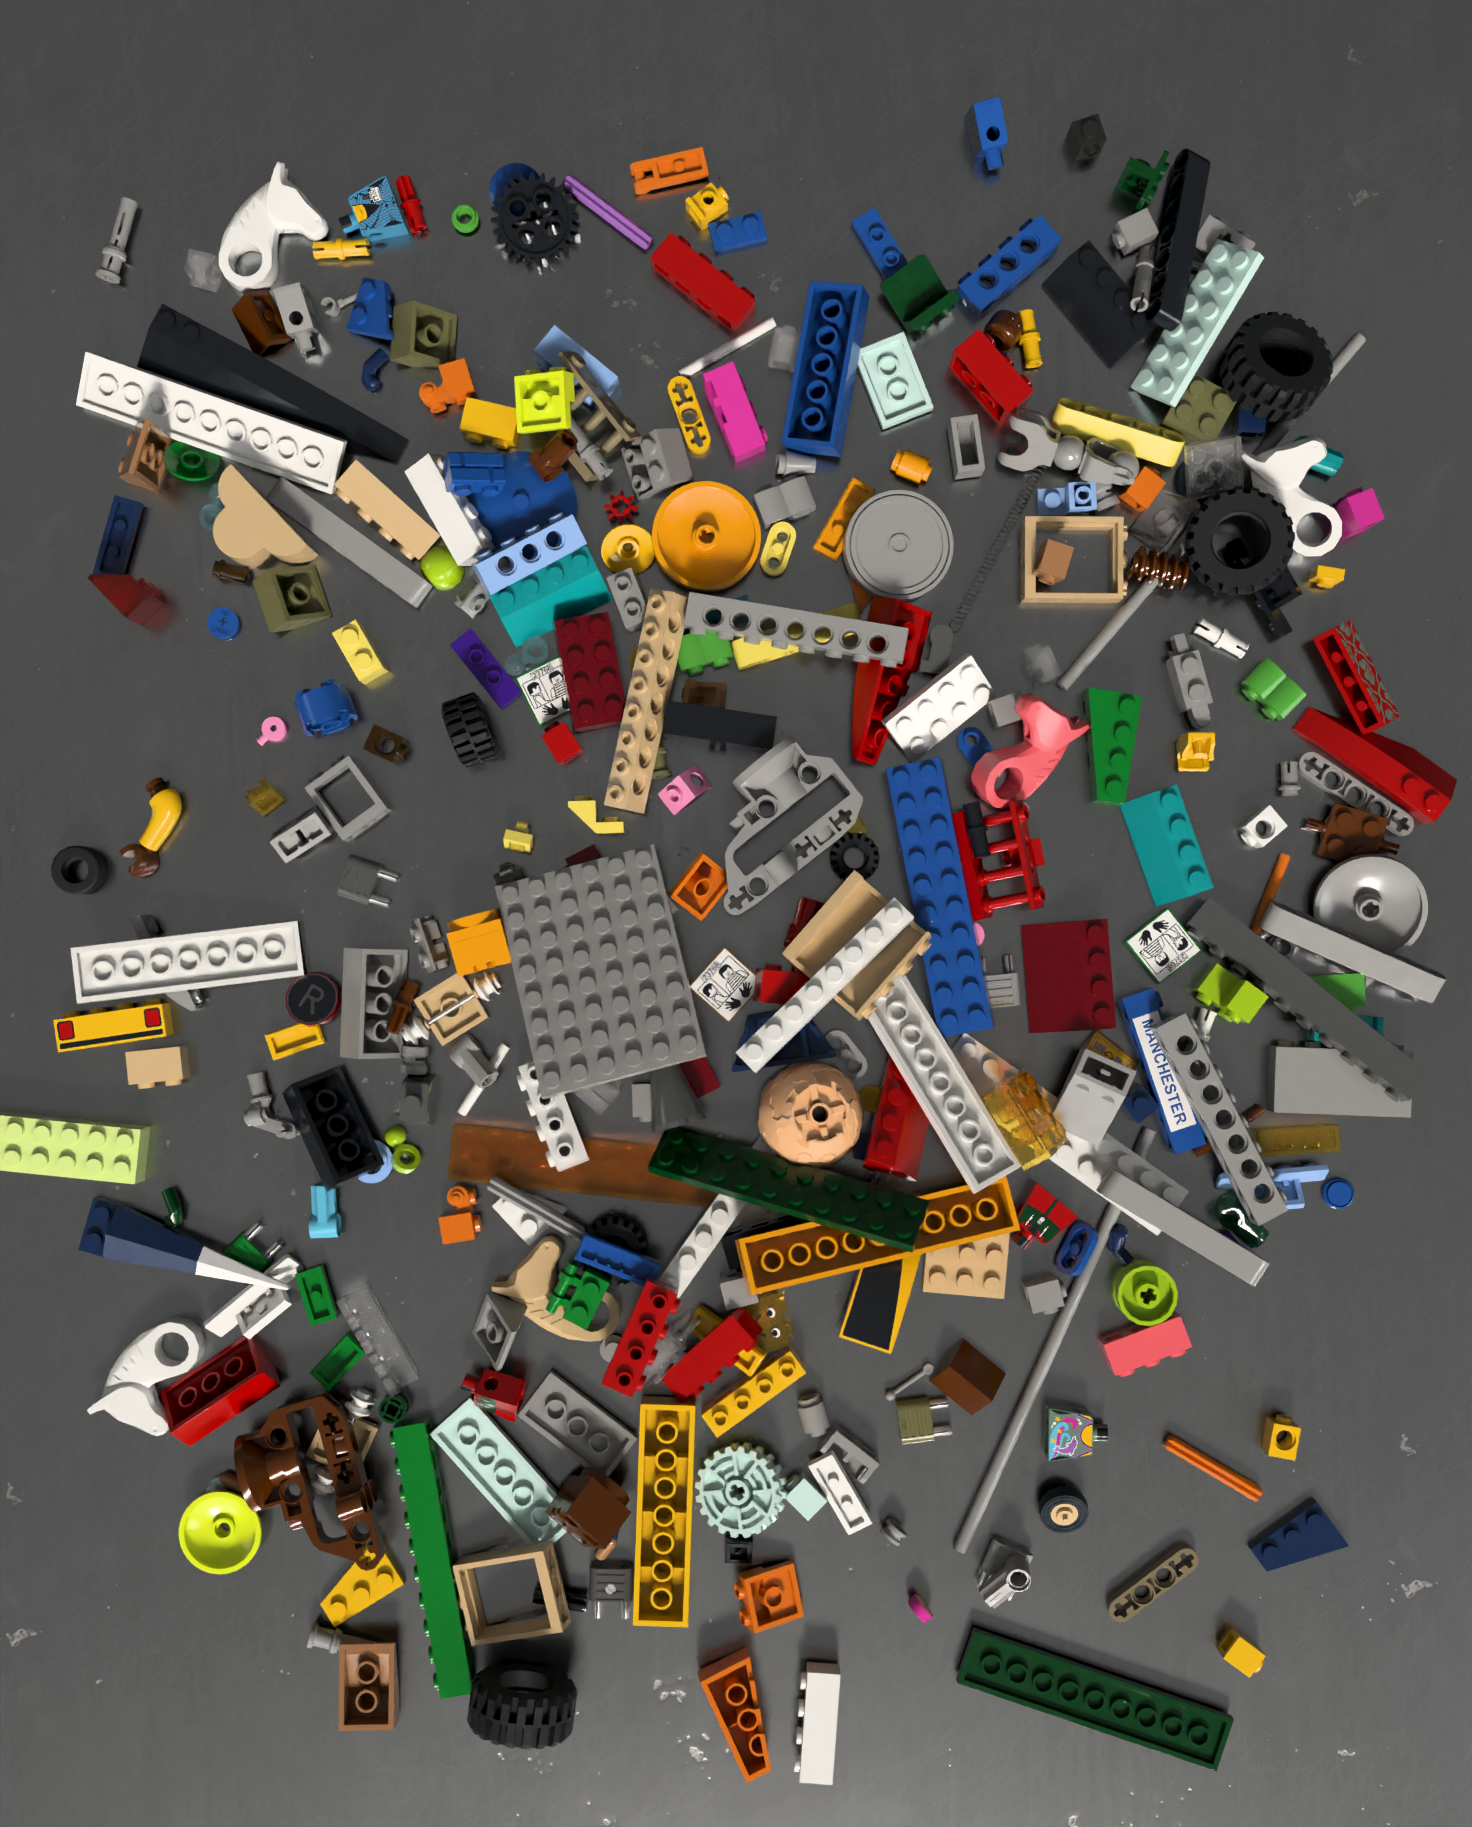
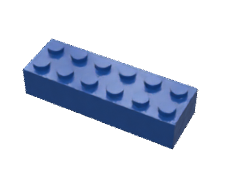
[781,281,870,457]

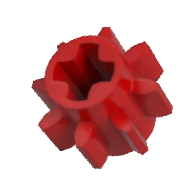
[604,490,639,525]

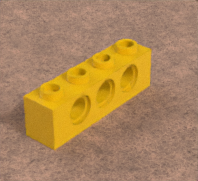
[701,1344,806,1438]

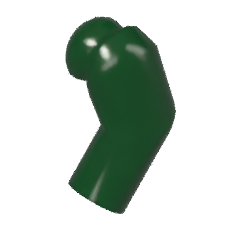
[162,1187,184,1229]

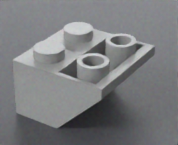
[621,428,694,501]

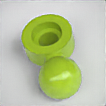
[384,1125,421,1174]

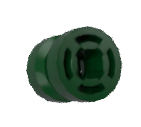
[378,1390,410,1424]

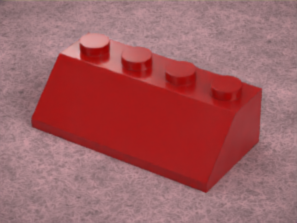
[862,1056,929,1182]
[160,1335,281,1447]

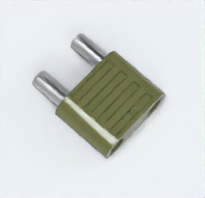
[896,1397,952,1445]

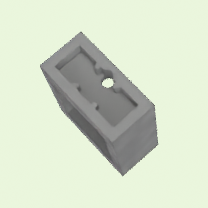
[305,755,392,842]

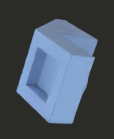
[1036,481,1097,516]

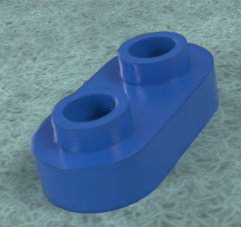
[957,727,994,769]
[1056,1223,1098,1276]

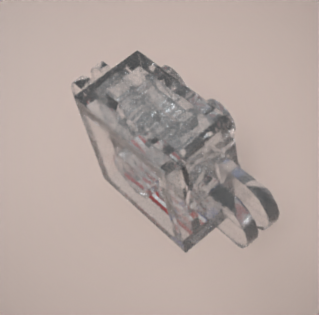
[621,1307,702,1398]

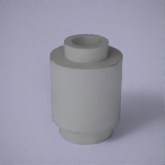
[797,1393,830,1437]

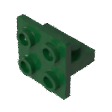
[1115,150,1170,215]

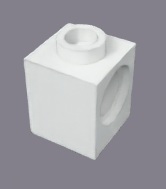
[1238,805,1288,848]

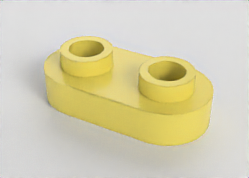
[760,522,796,577]

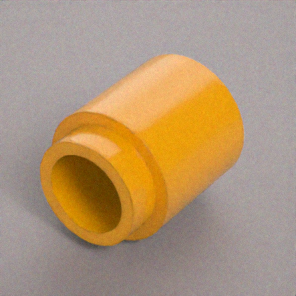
[891,449,933,484]

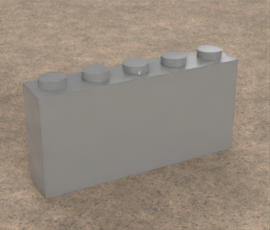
[1266,1040,1413,1118]

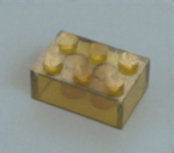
[980,1068,1067,1171]

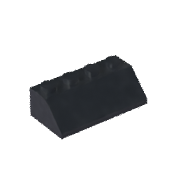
[1042,240,1158,368]
[282,1065,385,1192]

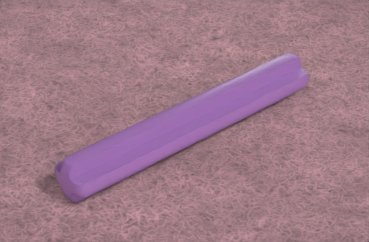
[562,174,653,250]

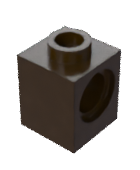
[363,724,409,765]

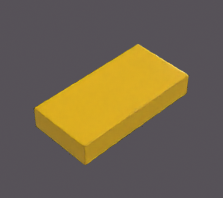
[265,1023,326,1060]

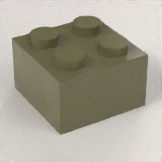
[1159,374,1237,453]

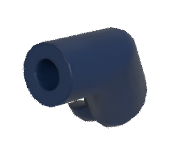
[361,348,388,391]
[1107,1224,1134,1266]

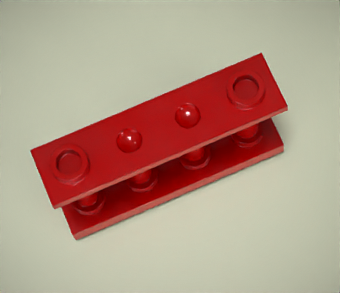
[953,800,1046,921]

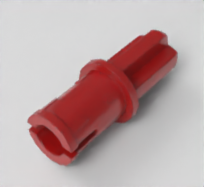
[396,175,427,233]

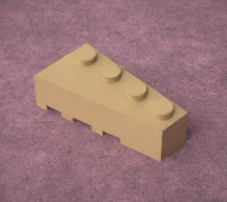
[334,460,441,561]

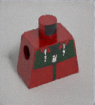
[1012,1180,1078,1250]
[461,1369,526,1422]

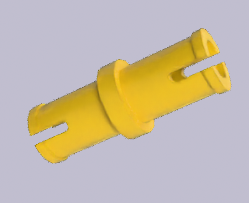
[312,237,370,260]
[1017,309,1043,368]

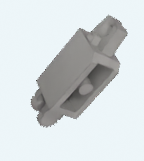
[1166,633,1213,730]

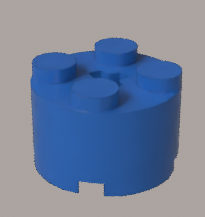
[294,679,358,737]

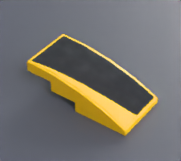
[838,1254,921,1354]

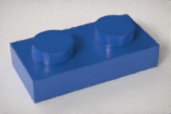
[708,211,767,253]

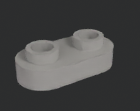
[825,1030,868,1079]

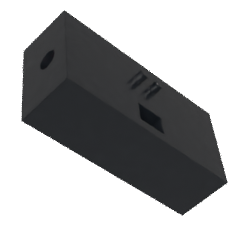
[663,700,777,754]

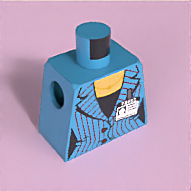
[338,175,409,242]

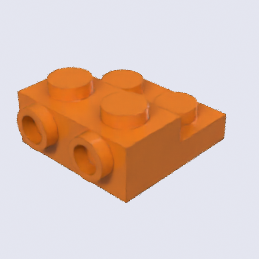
[733,1560,804,1634]

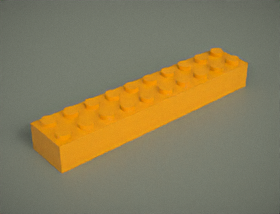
[735,1176,1020,1296]

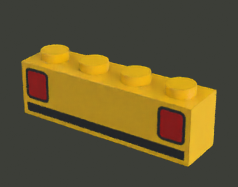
[53,999,174,1052]

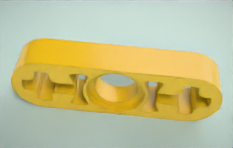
[668,376,711,455]

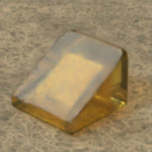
[846,812,869,835]

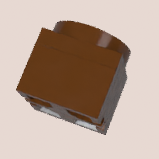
[544,1467,631,1549]

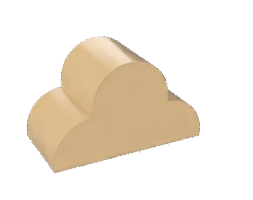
[213,464,318,569]

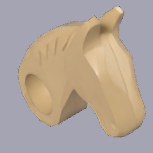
[490,1235,621,1342]

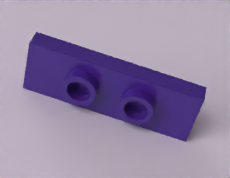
[450,628,522,709]

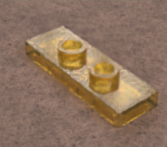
[1255,1124,1341,1157]

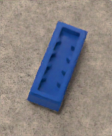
[851,207,908,280]
[574,1232,662,1286]

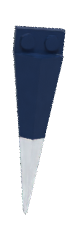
[78,1196,291,1290]

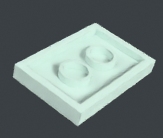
[857,332,934,430]

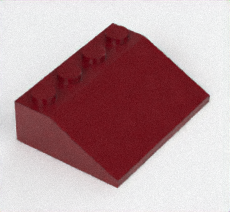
[1020,919,1116,1033]

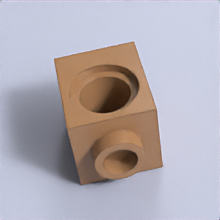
[1032,539,1074,585]

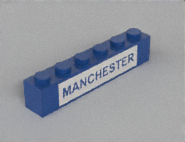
[1117,987,1206,1155]

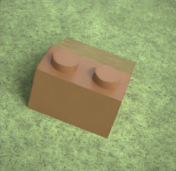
[119,419,175,493]
[338,1642,399,1731]

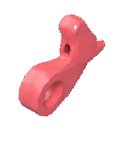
[971,693,1090,809]

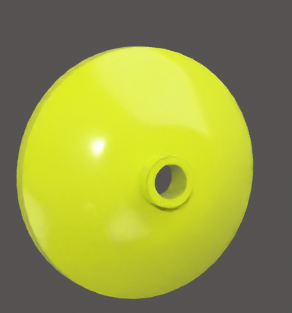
[179,1490,262,1574]

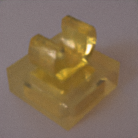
[245,779,284,816]

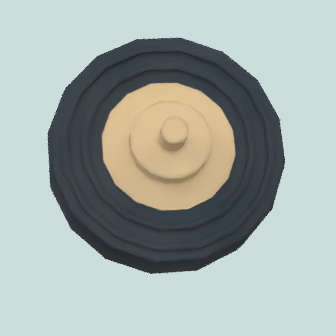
[1039,1486,1089,1533]

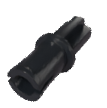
[532,1586,588,1613]

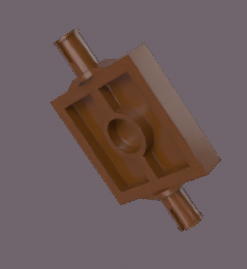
[1305,802,1400,862]

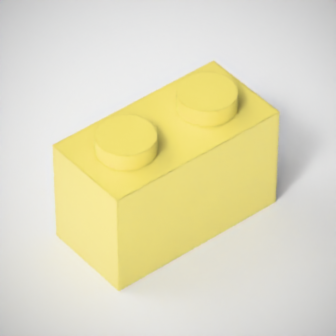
[332,620,389,685]

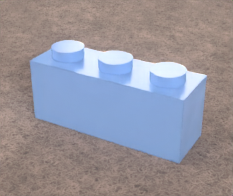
[534,325,619,409]

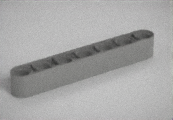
[265,477,433,608]
[1259,900,1447,1003]
[1096,1167,1270,1287]

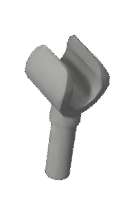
[321,292,358,317]

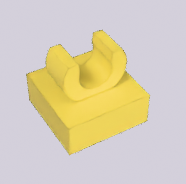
[503,821,533,855]

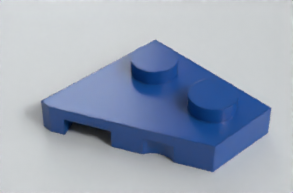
[346,277,394,340]

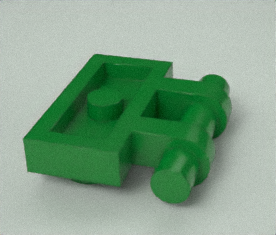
[545,1261,612,1330]

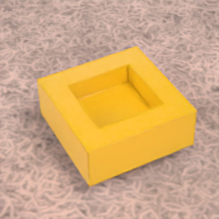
[1309,565,1345,588]

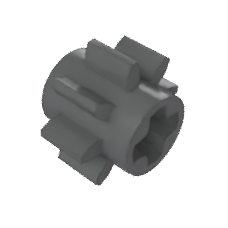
[493,861,525,886]

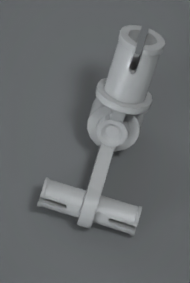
[244,1072,301,1139]

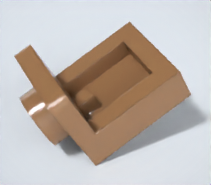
[682,679,726,709]

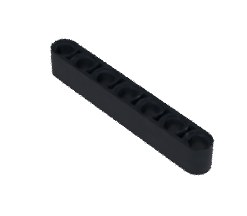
[1145,148,1210,331]

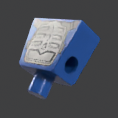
[965,97,1008,170]

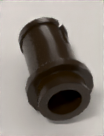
[212,559,249,585]

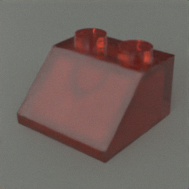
[88,574,165,626]

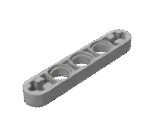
[1296,752,1414,837]

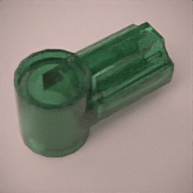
[1217,1196,1269,1249]

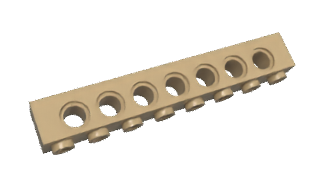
[604,589,688,814]

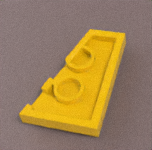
[320,1546,406,1627]

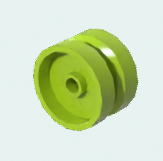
[1110,1259,1178,1326]

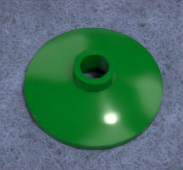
[164,441,220,481]

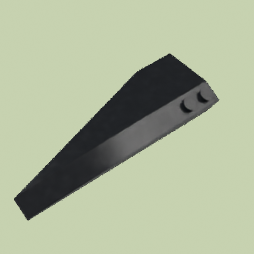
[137,304,409,464]

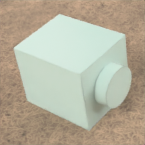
[784,1471,827,1521]

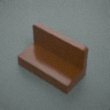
[232,290,291,356]

